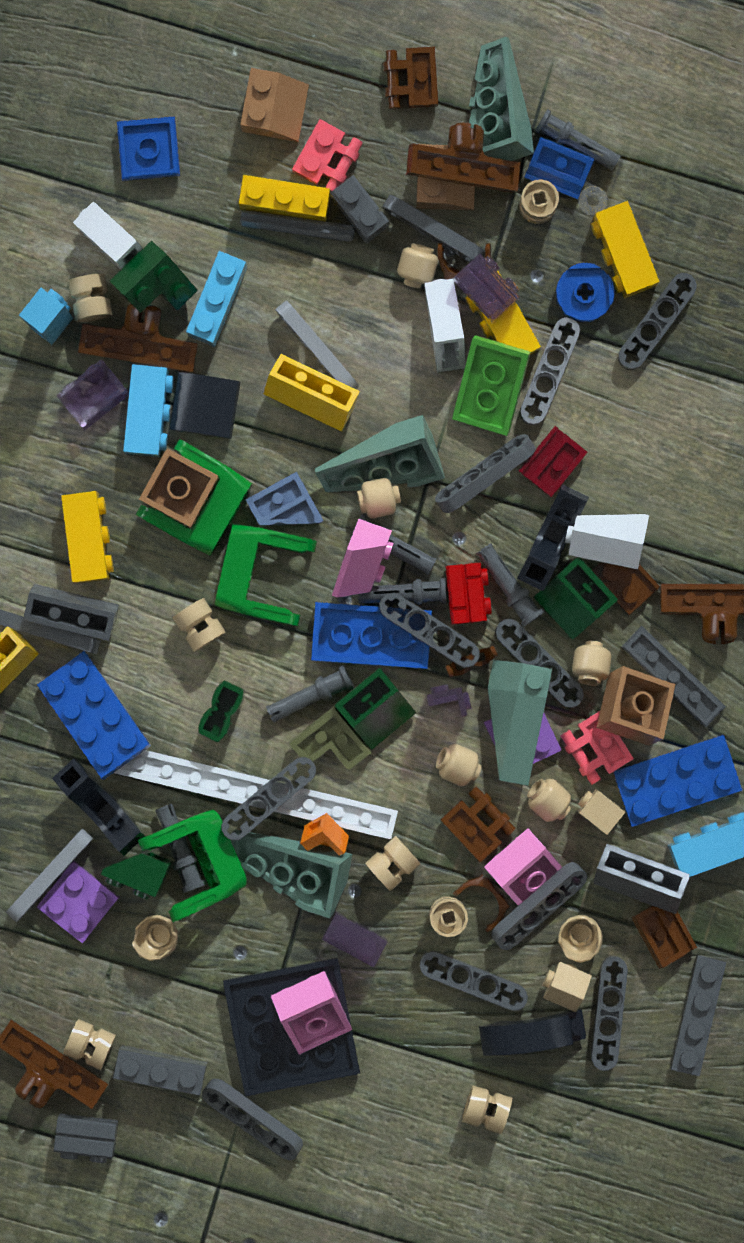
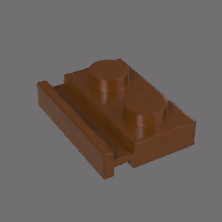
[592,562,660,615]
[631,905,697,969]

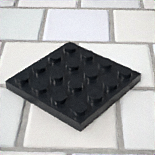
[223,957,360,1096]

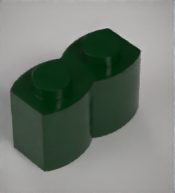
[198,680,245,742]

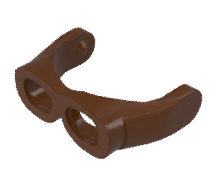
[438,243,491,280]
[445,645,498,678]
[453,874,511,933]

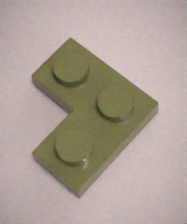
[289,706,371,771]

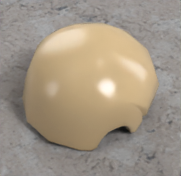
[132,915,178,961]
[558,915,603,963]

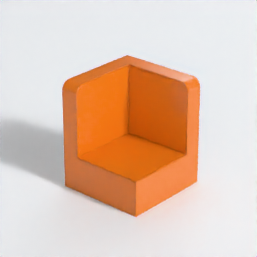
[300,813,349,856]

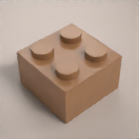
[139,448,220,528]
[596,666,676,746]

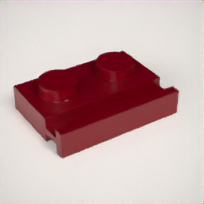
[518,426,588,498]

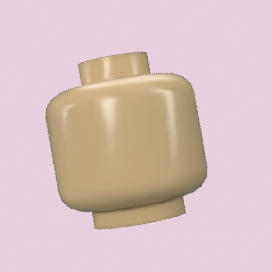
[397,243,438,288]
[357,478,401,519]
[572,641,612,686]
[436,744,481,786]
[527,779,571,822]

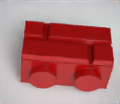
[445,562,492,625]

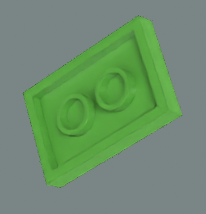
[452,335,531,436]

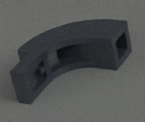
[517,485,589,591]
[52,758,145,856]
[479,1009,586,1056]

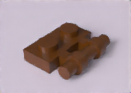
[383,46,438,110]
[440,786,516,863]

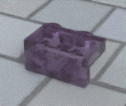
[57,360,129,431]
[425,684,472,717]

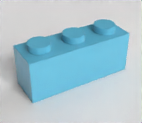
[186,251,247,347]
[19,288,73,345]
[123,364,173,457]
[668,812,744,877]

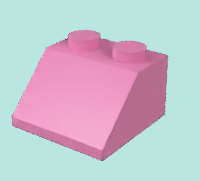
[332,519,394,598]
[484,829,562,915]
[271,971,352,1054]

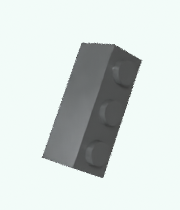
[23,584,119,641]
[593,844,690,914]
[113,1045,208,1095]

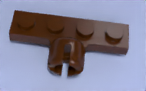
[406,122,520,193]
[78,304,198,372]
[660,584,744,644]
[0,1020,109,1109]

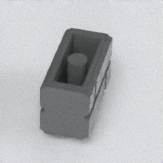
[330,175,389,244]
[54,1113,118,1163]

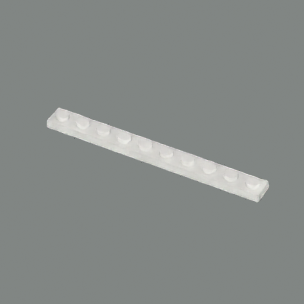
[114,750,398,839]

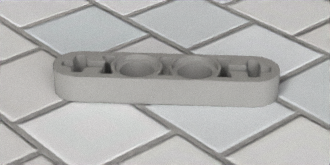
[275,300,359,389]
[520,317,580,425]
[6,829,93,923]

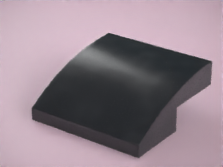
[170,372,241,439]

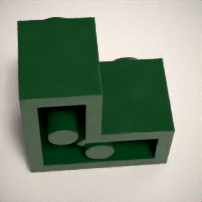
[109,240,198,313]

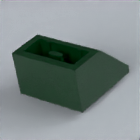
[533,557,618,640]
[334,668,416,750]
[101,850,173,900]

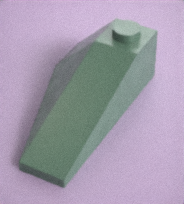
[469,37,534,161]
[315,415,445,492]
[488,660,552,786]
[231,830,353,918]

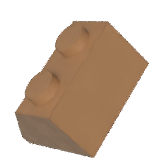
[240,68,309,142]
[416,144,475,211]

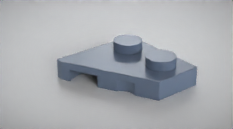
[246,472,324,526]

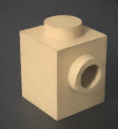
[578,789,625,835]
[542,962,592,1012]

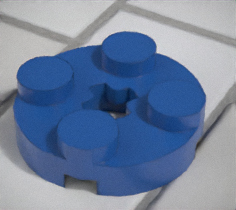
[556,263,615,322]

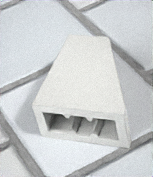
[73,202,143,270]
[425,279,466,373]
[565,514,649,569]

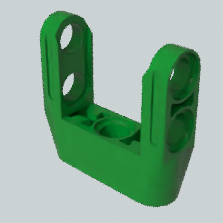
[135,439,253,556]
[215,524,317,626]
[137,810,247,922]

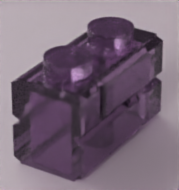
[453,254,520,324]
[322,911,388,967]

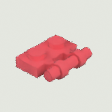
[292,119,363,192]
[560,711,634,785]

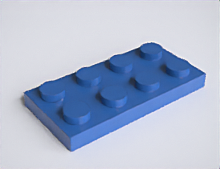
[311,602,432,669]
[37,651,151,780]
[613,735,742,827]

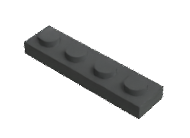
[670,955,726,1077]

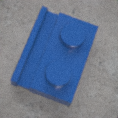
[524,137,594,199]

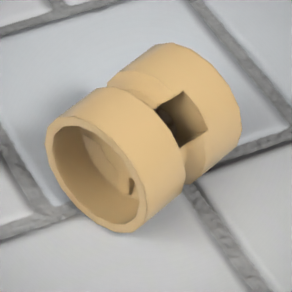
[519,179,559,224]
[68,274,113,322]
[172,598,226,652]
[365,836,421,891]
[429,896,468,937]
[63,1019,116,1070]
[462,1085,512,1134]

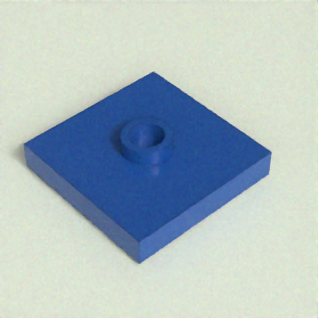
[117,116,180,181]

